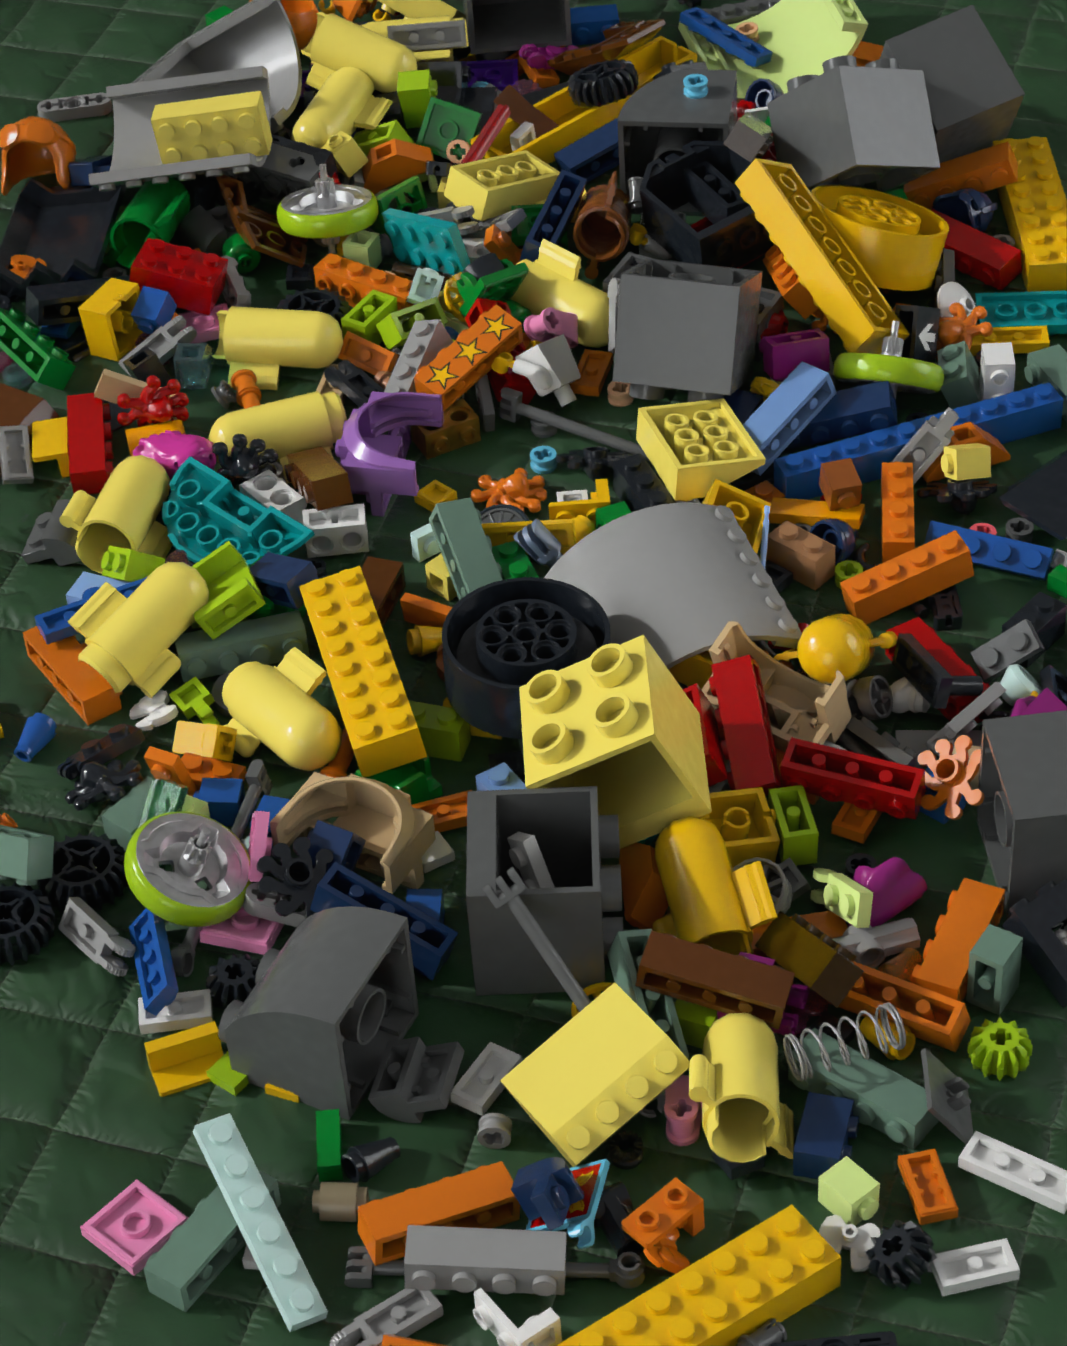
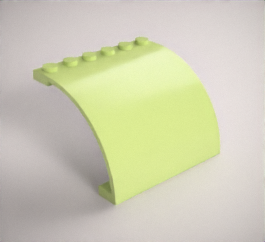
[678,0,868,103]

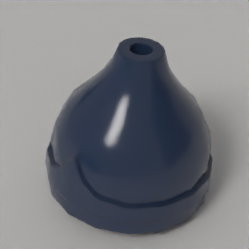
[745,79,784,108]
[810,519,859,566]

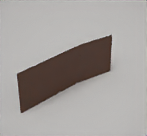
[493,84,559,138]

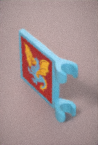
[526,1159,610,1249]

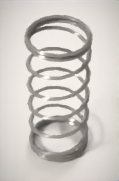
[783,1002,906,1082]

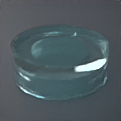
[2,363,32,389]

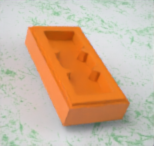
[897,1149,959,1225]

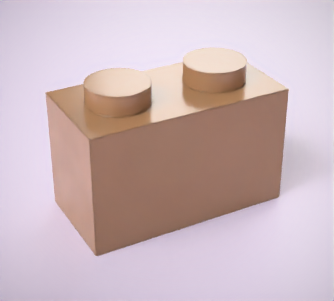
[766,520,836,590]

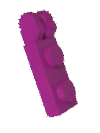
[519,44,579,69]

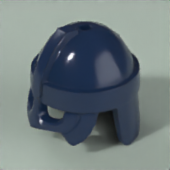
[932,188,998,233]

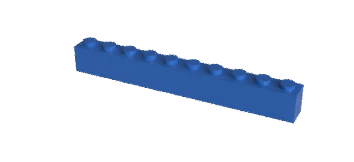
[774,382,1064,500]

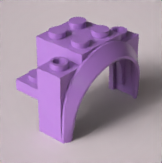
[335,391,444,517]

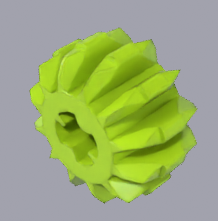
[968,1017,1033,1081]

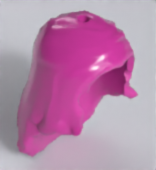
[133,430,217,489]

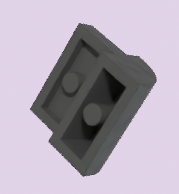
[179,205,238,257]
[21,499,81,567]
[368,1037,465,1123]

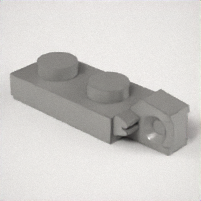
[891,407,959,485]
[925,682,1006,759]

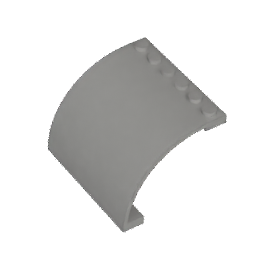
[88,66,271,191]
[544,502,802,669]

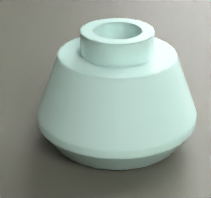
[1000,664,1042,707]

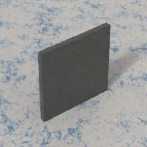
[921,1048,973,1145]

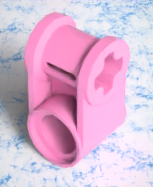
[523,307,578,349]
[664,1075,702,1146]

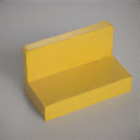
[32,417,70,478]
[144,1021,224,1097]

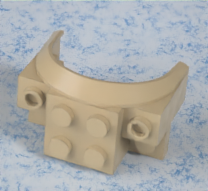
[702,621,852,752]
[270,771,436,894]

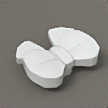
[129,690,178,731]
[819,1214,880,1272]

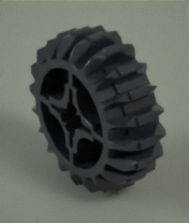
[568,59,639,108]
[276,287,351,336]
[37,831,129,912]
[0,882,56,966]

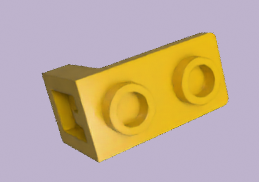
[548,478,610,527]
[172,720,238,762]

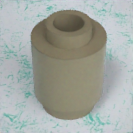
[312,1182,369,1222]

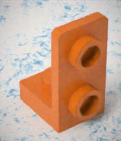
[621,1177,705,1249]

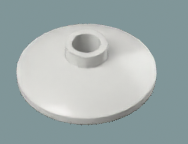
[937,282,978,325]

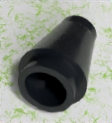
[341,1137,400,1183]

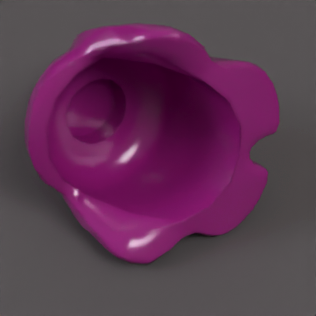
[848,857,927,928]

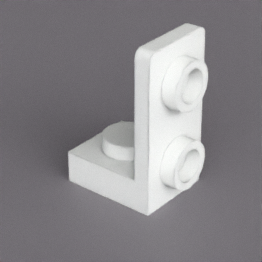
[473,1288,562,1346]

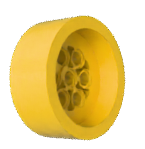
[811,185,949,291]

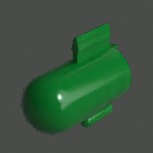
[103,178,190,269]

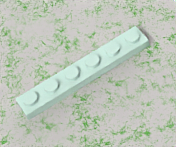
[193,1113,328,1332]

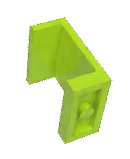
[192,541,266,640]

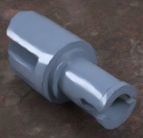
[513,518,563,569]

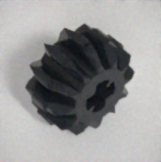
[206,953,260,1011]
[866,1219,937,1291]

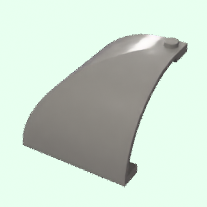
[132,0,302,134]

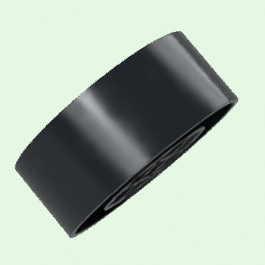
[442,577,611,739]

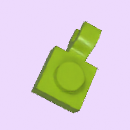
[169,676,220,725]

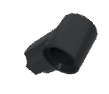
[594,1181,644,1257]

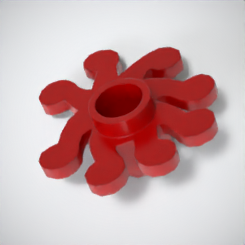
[117,375,189,427]

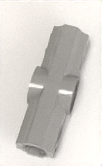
[833,917,920,968]

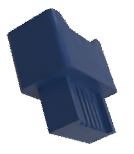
[69,155,113,187]

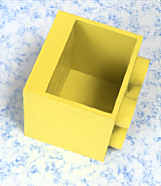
[519,635,712,849]

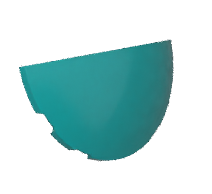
[162,456,315,567]

